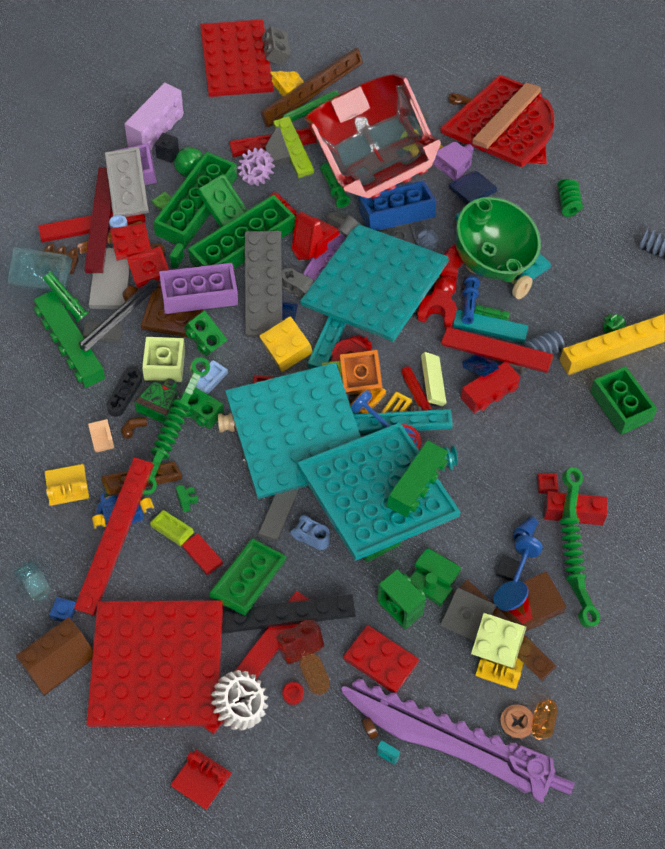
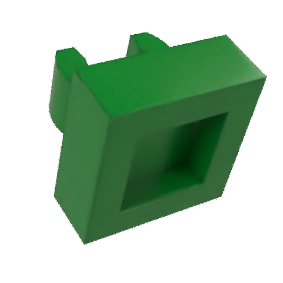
[175,485,198,513]

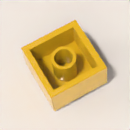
[259,316,313,372]

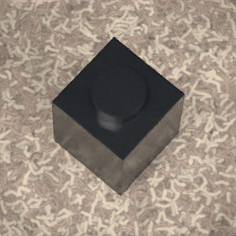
[155,133,179,163]

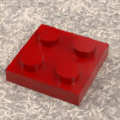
[110,223,151,261]
[127,246,169,288]

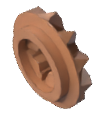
[500,705,535,739]

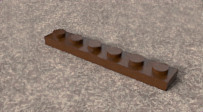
[453,579,557,681]

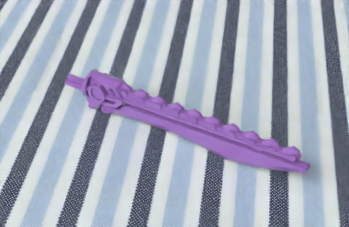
[342,679,575,803]

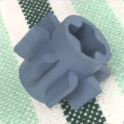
[416,229,438,250]

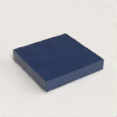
[449,171,497,204]

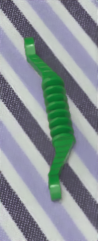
[142,357,210,496]
[559,467,600,628]

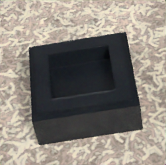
[496,556,520,581]

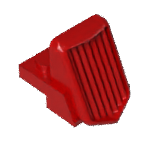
[292,212,340,260]

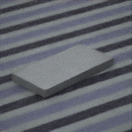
[105,147,149,217]
[89,248,130,309]

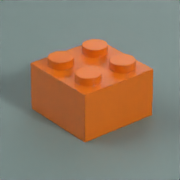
[340,350,383,395]

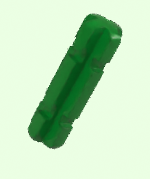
[474,305,510,321]

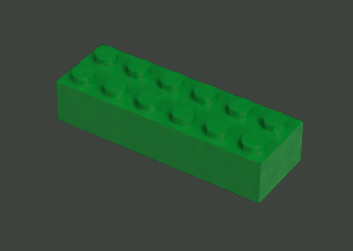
[154,152,237,249]
[188,195,295,270]

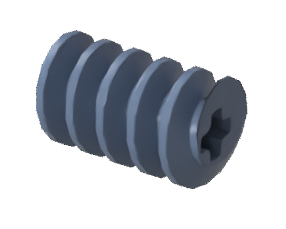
[640,230,665,258]
[523,330,565,354]

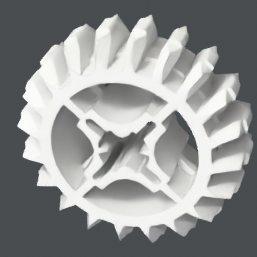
[211,670,268,730]

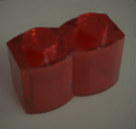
[276,619,325,664]

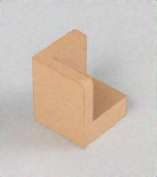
[88,419,114,452]

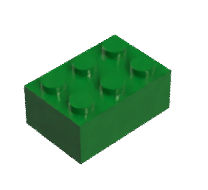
[590,366,657,435]

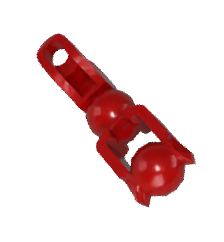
[417,243,464,328]

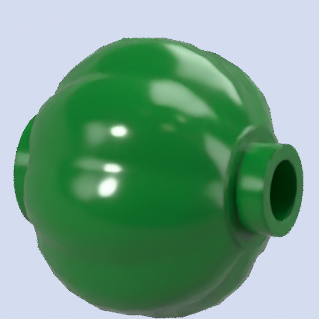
[174,147,204,177]

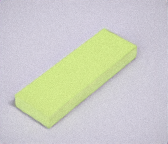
[421,352,446,406]

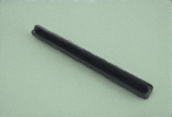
[79,279,158,351]

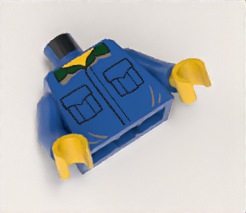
[92,493,154,529]

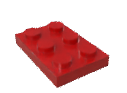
[343,625,419,693]

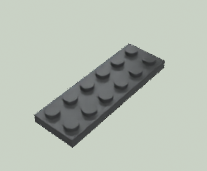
[245,231,282,337]

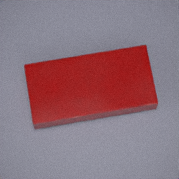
[182,533,223,576]

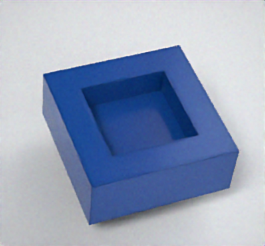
[49,597,76,622]

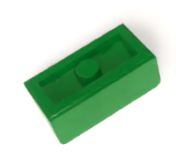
[414,548,461,586]

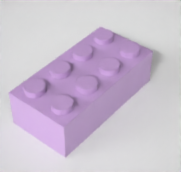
[125,83,184,150]

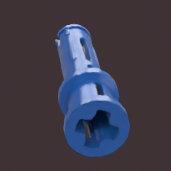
[462,276,480,324]

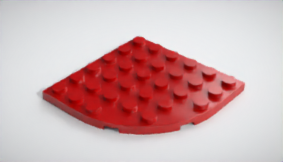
[440,75,555,168]

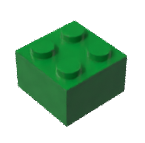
[377,569,426,630]

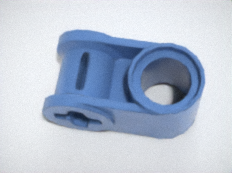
[290,515,330,550]

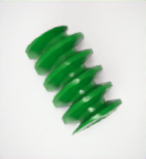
[557,179,583,217]

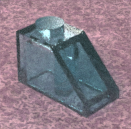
[13,562,52,602]

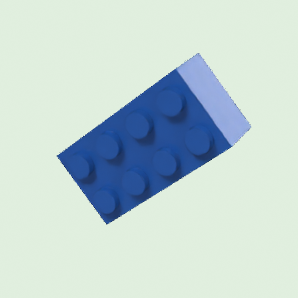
[358,180,436,231]

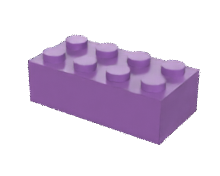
[159,263,238,314]

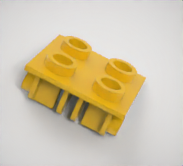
[270,71,304,96]
[45,464,89,506]
[475,657,524,690]

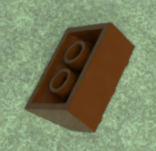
[16,617,93,696]

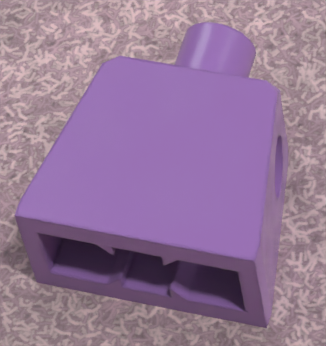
[433,142,474,181]

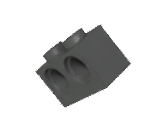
[262,26,291,66]

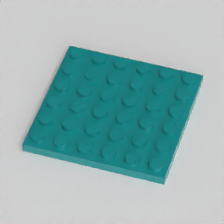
[300,224,449,342]
[225,363,361,499]
[297,423,461,561]

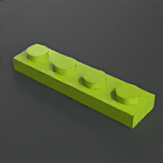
[273,116,314,178]

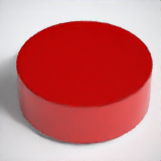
[282,682,304,705]

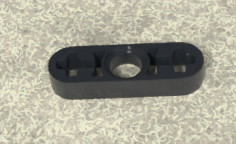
[107,368,142,417]

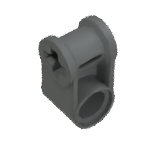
[282,268,314,299]

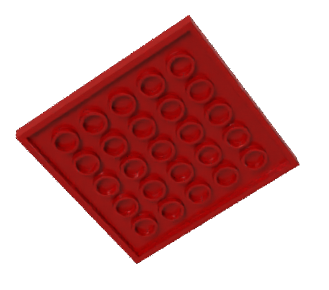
[87,601,223,727]

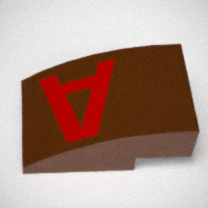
[491,571,566,632]

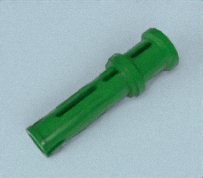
[320,163,351,208]
[42,271,89,323]

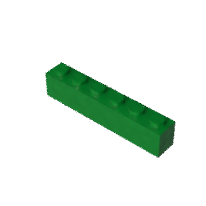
[33,291,105,388]

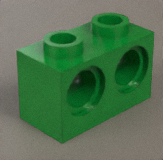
[184,311,228,357]
[186,387,224,429]

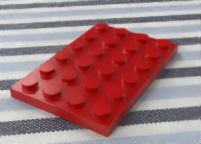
[200,19,274,97]

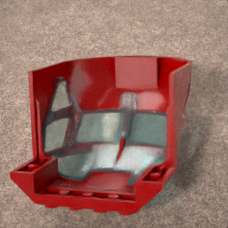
[305,73,441,199]

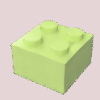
[142,337,185,382]
[471,613,526,668]

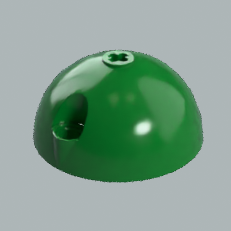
[455,197,541,282]

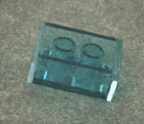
[7,247,72,292]

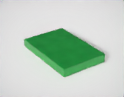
[196,174,248,228]

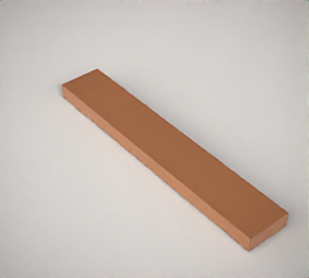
[473,82,541,149]

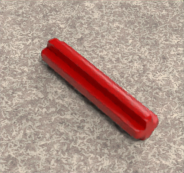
[401,366,432,411]

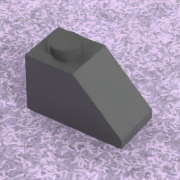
[265,127,290,168]

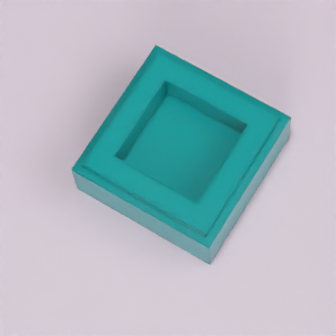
[376,740,400,765]

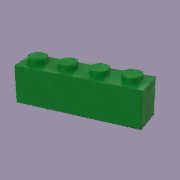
[386,440,448,518]

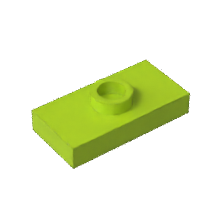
[150,510,194,546]

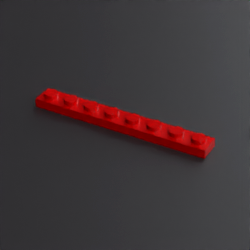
[74,457,154,616]

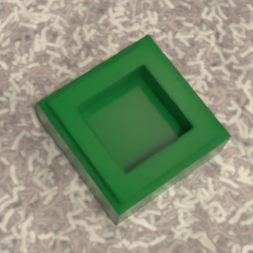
[170,243,185,268]

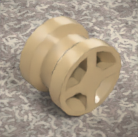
[218,413,235,433]

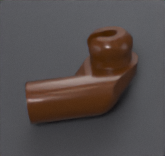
[448,93,472,105]
[121,417,147,439]

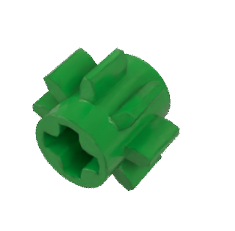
[603,314,626,334]

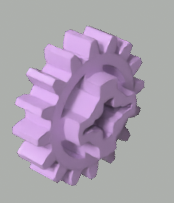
[238,148,275,186]

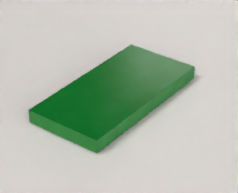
[209,538,287,616]

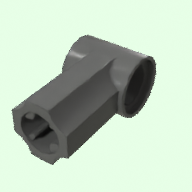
[327,211,359,238]

